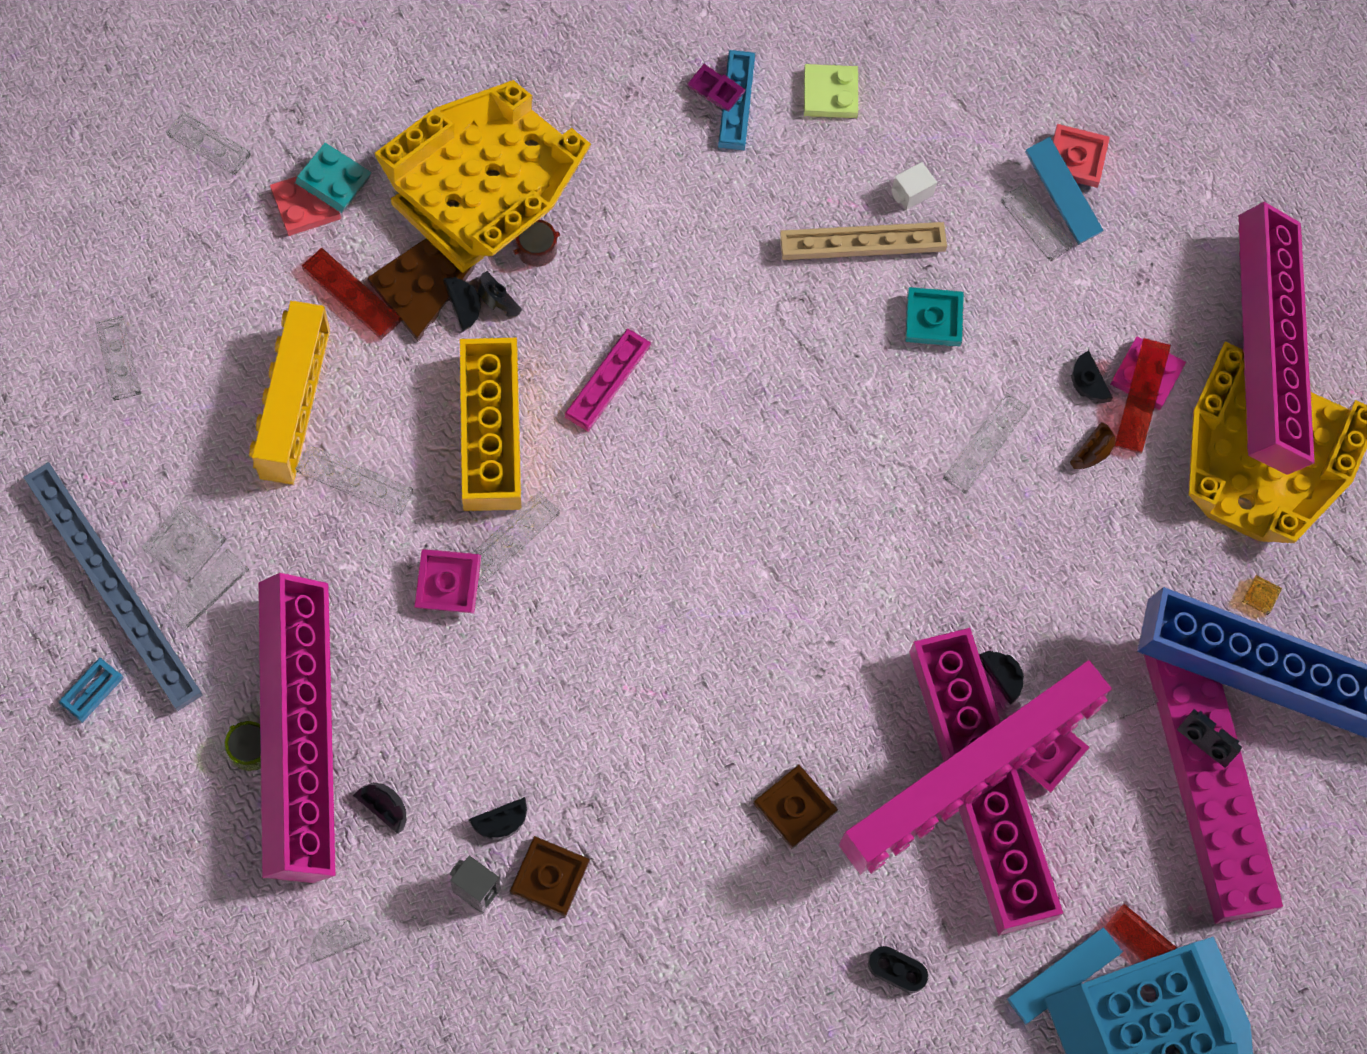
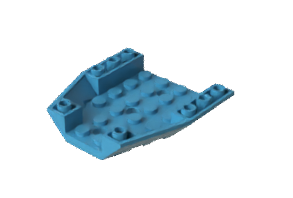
[1044,936,1253,1054]

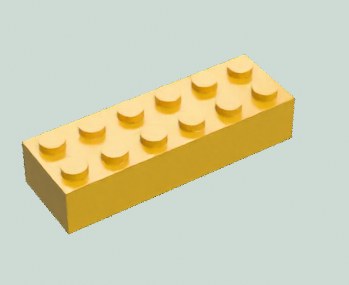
[249,300,330,485]
[460,337,522,511]

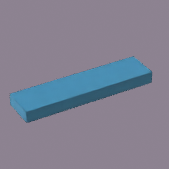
[718,50,755,151]
[1025,137,1104,245]
[1006,927,1123,1025]

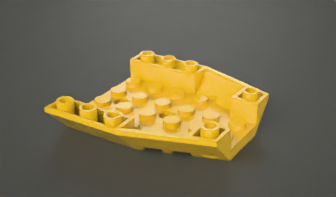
[375,80,591,256]
[1188,341,1367,543]

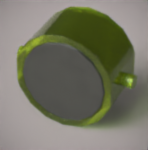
[224,721,261,771]

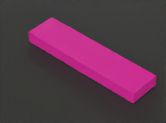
[565,328,651,432]

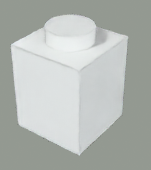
[891,162,937,210]

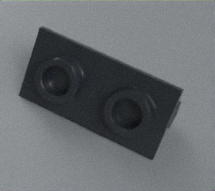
[1177,709,1242,768]

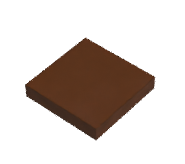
[753,764,838,849]
[509,836,590,917]

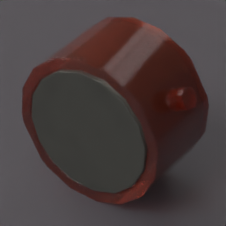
[513,220,560,267]

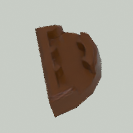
[1070,422,1116,469]

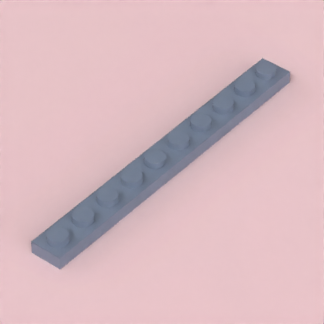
[23,462,203,712]

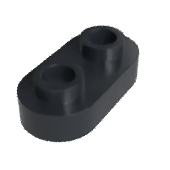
[868,946,928,993]

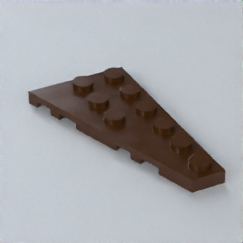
[368,238,477,342]

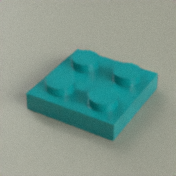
[295,142,372,213]
[905,287,964,347]

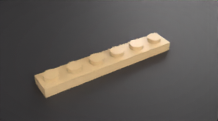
[780,222,947,260]

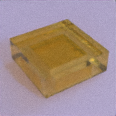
[1242,575,1282,615]

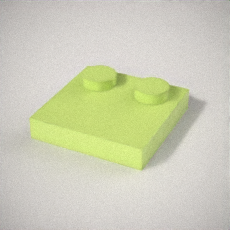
[804,64,858,118]

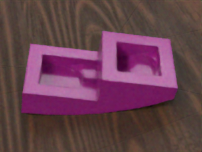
[688,63,745,112]

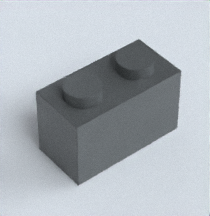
[450,855,501,914]

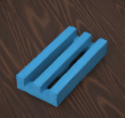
[58,657,124,723]

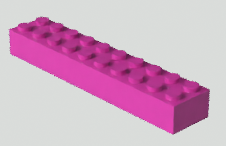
[1238,202,1314,475]
[258,573,336,883]
[909,628,1064,936]
[1144,654,1283,924]
[839,660,1112,875]

